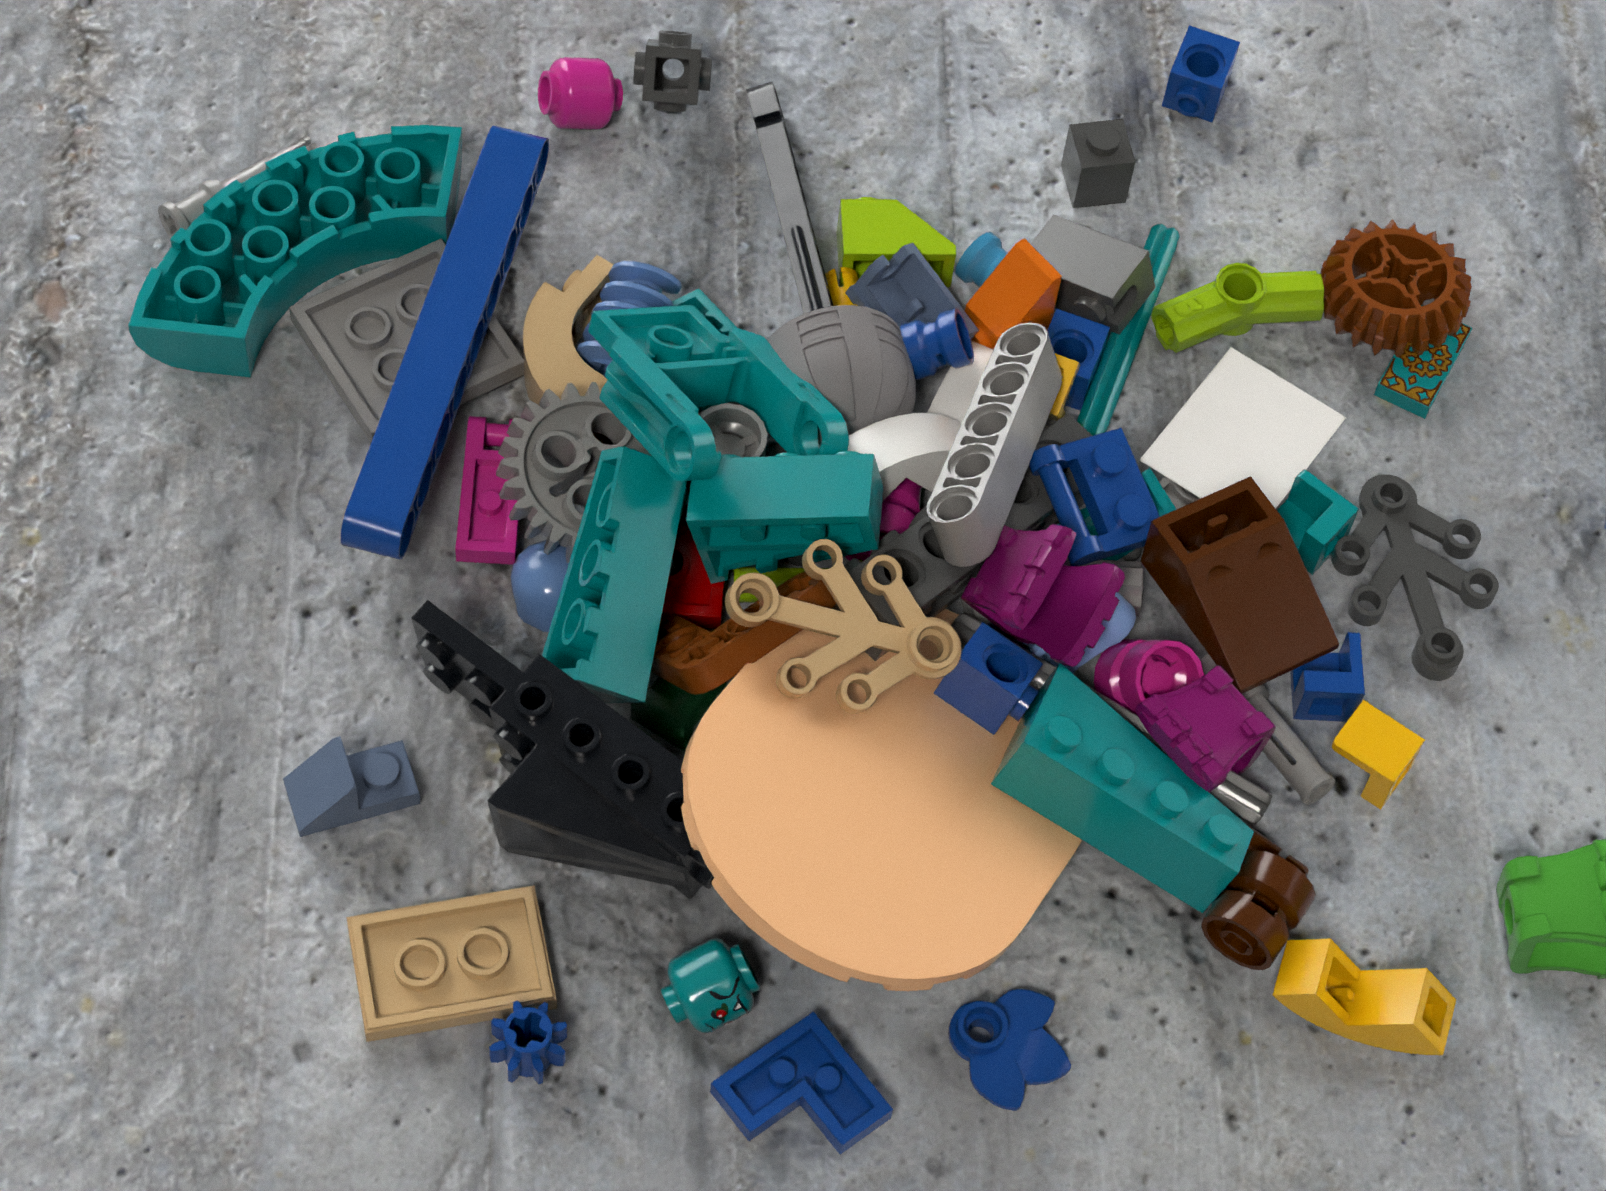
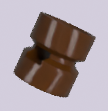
[1201,851,1316,970]

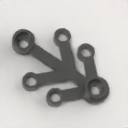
[1331,475,1499,681]

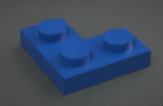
[710,1011,893,1155]

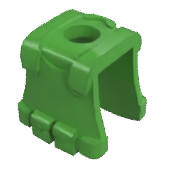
[1496,839,1606,980]

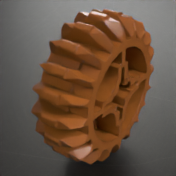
[1320,219,1472,357]

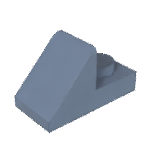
[283,736,420,837]

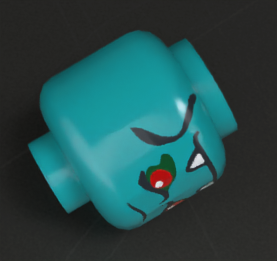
[661,938,761,1033]

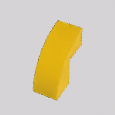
[1272,938,1456,1055]

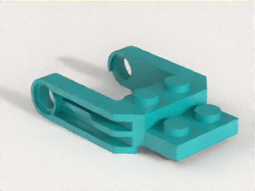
[588,305,849,482]

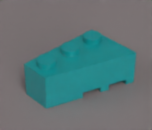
[686,451,884,584]

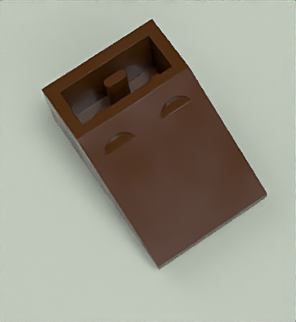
[1141,476,1339,694]

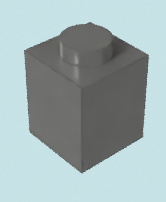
[1061,119,1136,208]

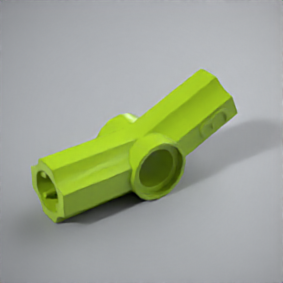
[1151,263,1324,353]

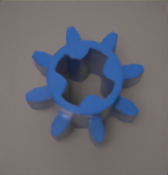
[489,1000,567,1084]

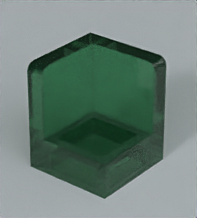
[630,677,727,752]

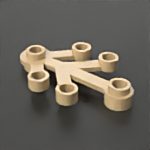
[725,539,961,714]

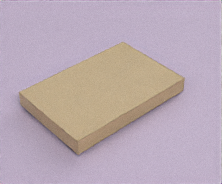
[346,885,557,1042]

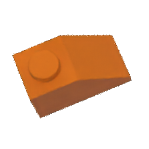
[965,238,1062,350]

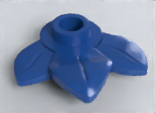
[948,989,1071,1111]

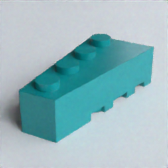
[542,446,688,703]
[991,663,1254,913]

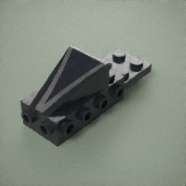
[411,600,714,899]

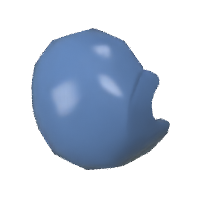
[511,540,569,632]

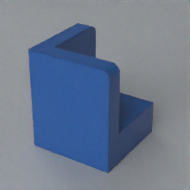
[1290,632,1365,722]

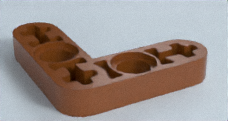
[651,572,836,694]

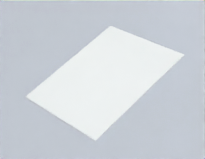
[1140,347,1346,509]

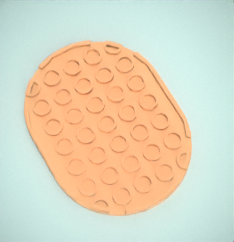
[681,609,1082,991]

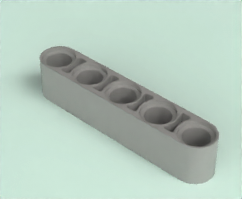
[926,322,1063,567]

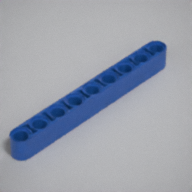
[341,125,549,560]

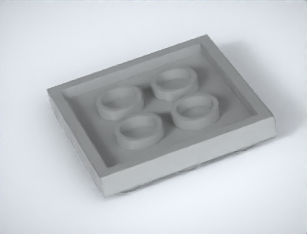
[289,239,524,443]

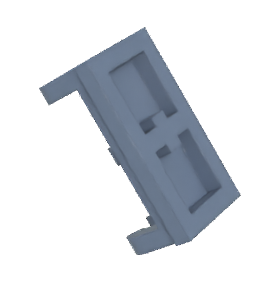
[845,243,979,371]

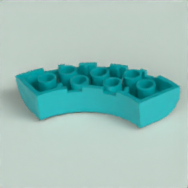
[128,125,462,378]

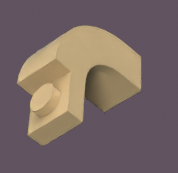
[523,255,614,443]

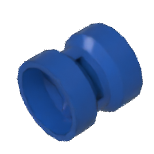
[900,308,974,380]

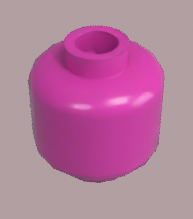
[538,57,623,130]

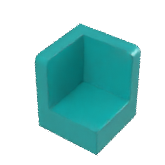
[1277,470,1359,575]

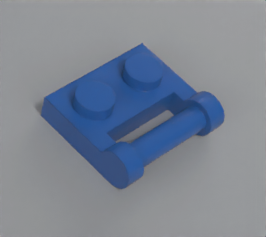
[1029,428,1160,566]

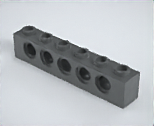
[832,414,1092,661]

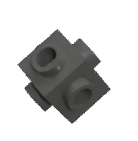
[633,31,712,112]

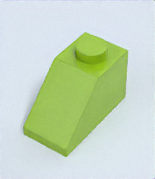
[836,197,956,287]

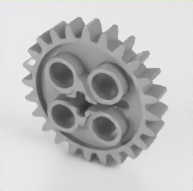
[496,382,689,563]

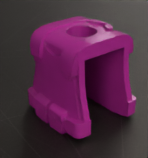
[961,524,1125,667]
[1135,665,1276,792]

